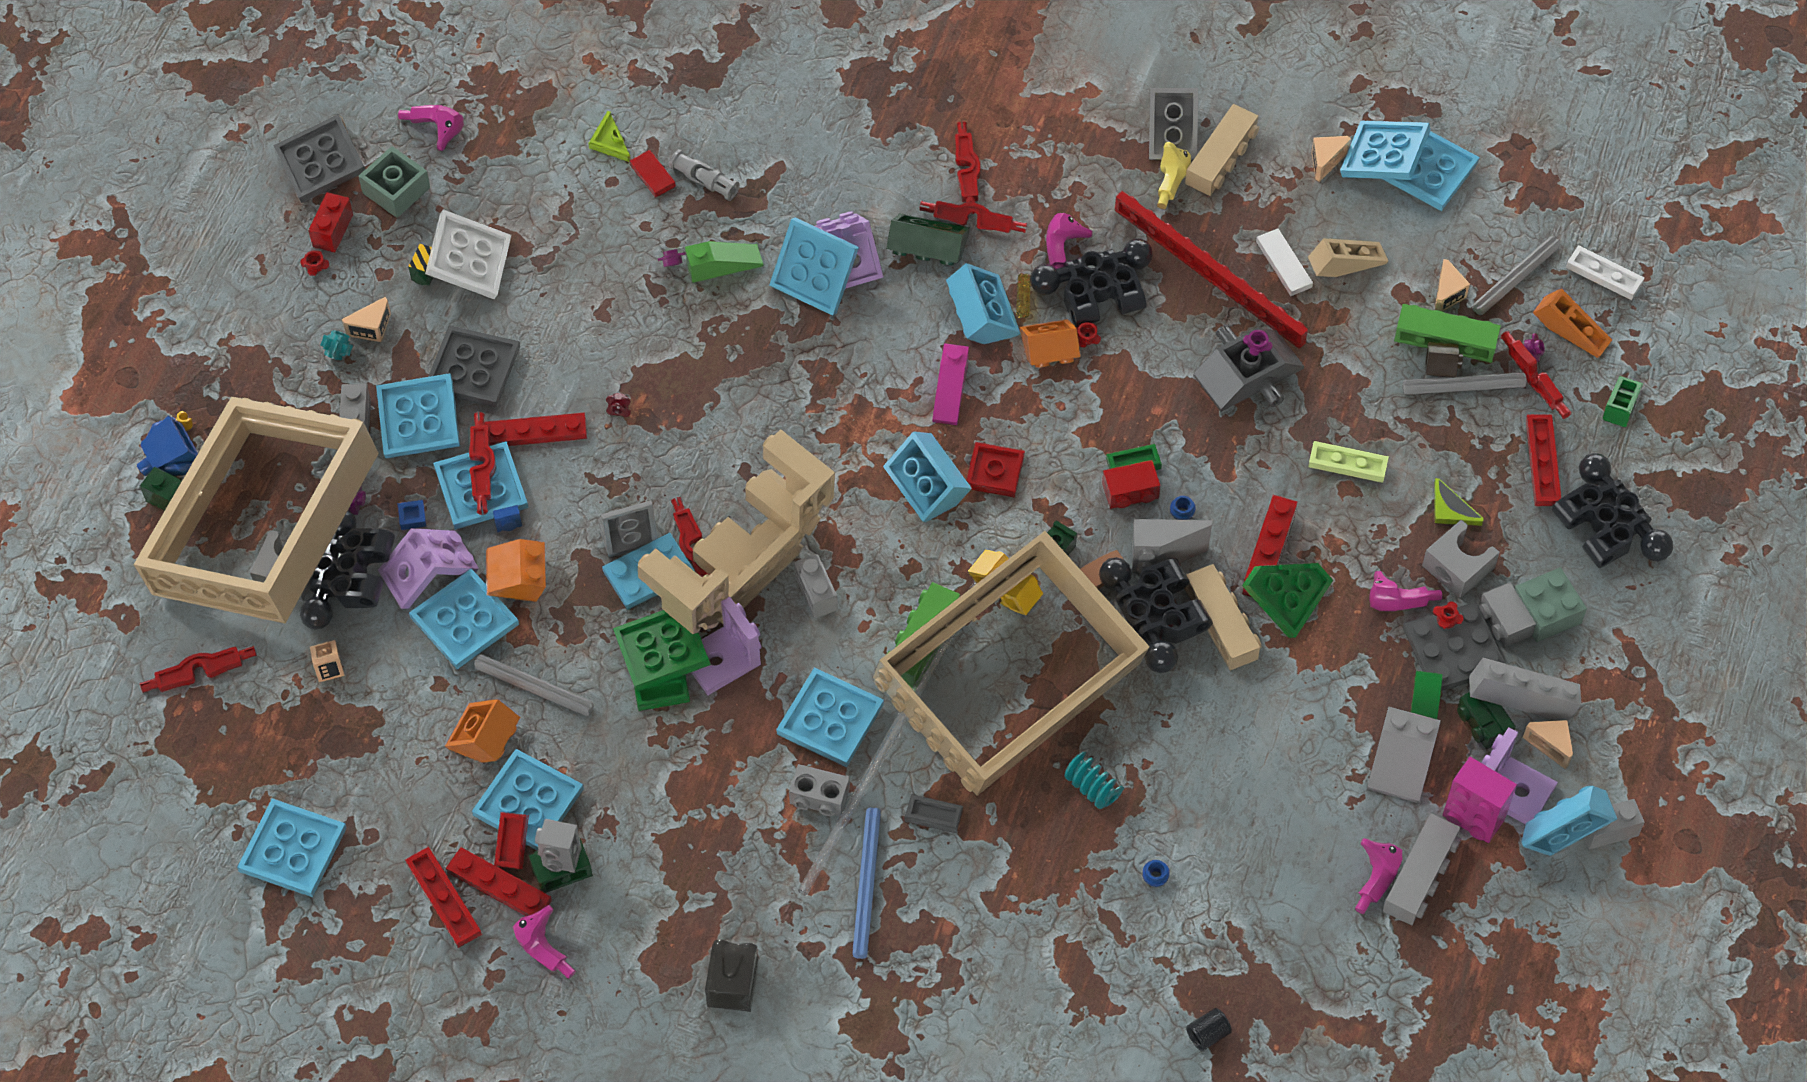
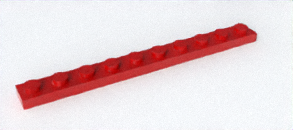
[1115,191,1308,349]

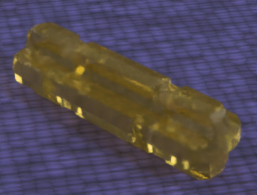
[1016,273,1031,318]

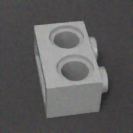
[789,764,850,816]

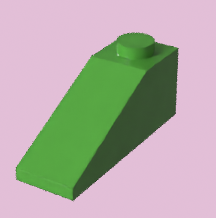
[685,241,763,283]

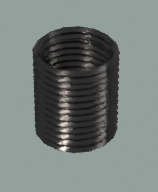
[1186,1008,1232,1051]

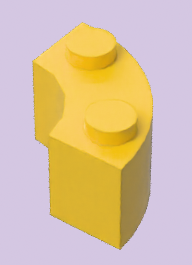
[968,549,1044,615]

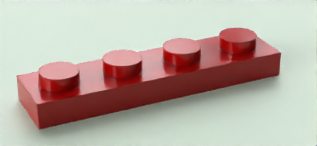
[484,412,587,446]
[1526,414,1561,506]
[405,846,482,948]
[446,847,552,916]

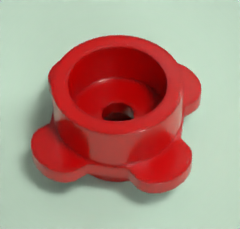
[300,250,330,276]
[1076,322,1101,348]
[1433,601,1463,629]

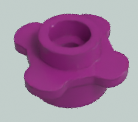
[658,249,686,267]
[1243,330,1273,356]
[1524,333,1545,362]

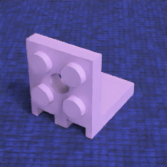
[815,212,883,289]
[378,528,479,609]
[691,597,761,695]
[1481,727,1558,825]

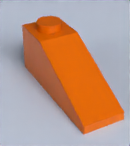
[1533,288,1612,358]

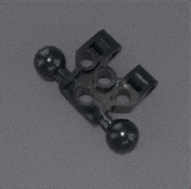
[1030,239,1153,327]
[1552,453,1673,568]
[300,510,395,630]
[1099,557,1213,673]

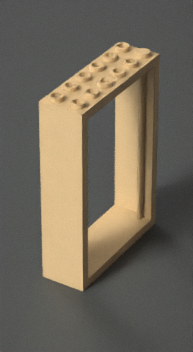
[134,397,379,624]
[873,531,1149,796]

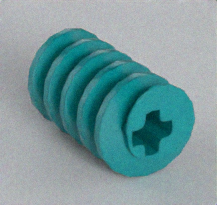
[1064,752,1124,809]

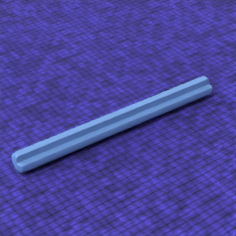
[852,807,881,959]

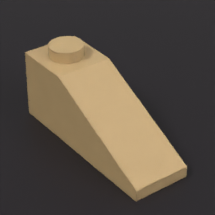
[1308,238,1388,277]

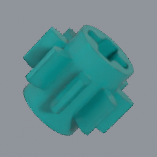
[320,330,353,360]

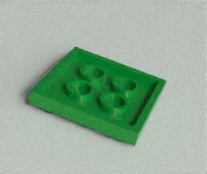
[613,610,711,692]

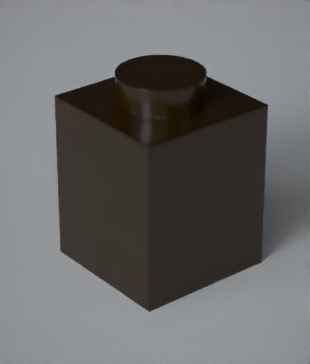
[1425,342,1463,377]

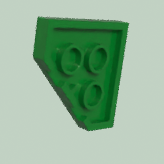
[1242,563,1333,638]

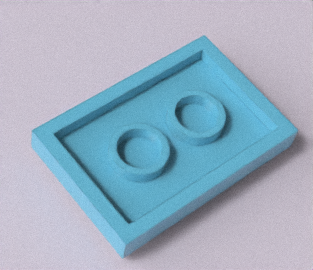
[602,533,695,610]

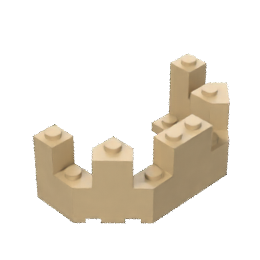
[638,429,835,634]

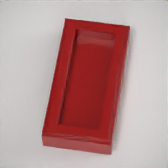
[630,150,676,198]
[494,812,529,869]

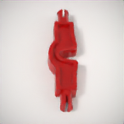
[955,121,981,214]
[919,201,1027,233]
[1500,331,1572,419]
[469,412,496,515]
[671,497,710,577]
[139,645,257,693]

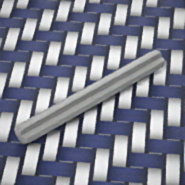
[1472,236,1561,315]
[1402,373,1527,394]
[474,655,594,716]

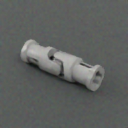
[669,149,740,201]

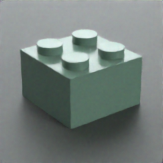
[358,146,431,218]
[1514,567,1587,643]

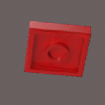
[966,442,1025,498]

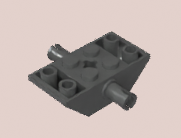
[1193,324,1304,412]

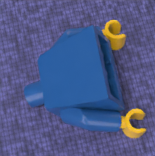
[136,411,198,477]

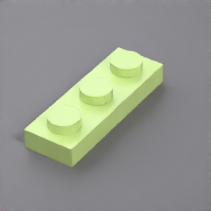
[1308,441,1389,483]

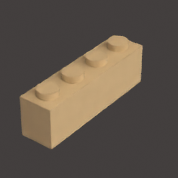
[1185,104,1259,196]
[1184,564,1261,671]

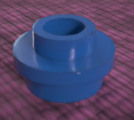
[1170,496,1196,520]
[1142,860,1170,887]

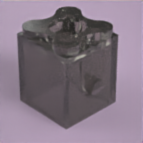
[705,940,759,1012]

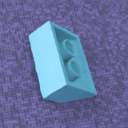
[946,263,1021,344]
[883,432,972,522]
[1522,786,1617,856]

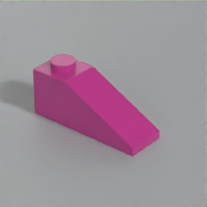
[932,343,969,425]

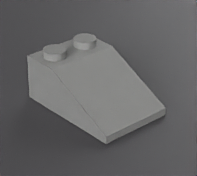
[1149,88,1198,160]
[598,500,657,558]
[1131,519,1212,573]
[1367,707,1441,803]

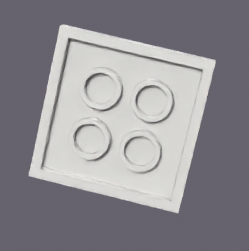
[425,210,511,299]

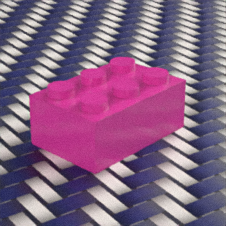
[1442,757,1517,843]

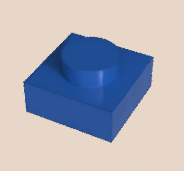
[397,500,427,530]
[493,505,522,532]

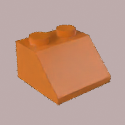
[1020,319,1080,368]
[486,539,546,602]
[445,699,521,763]

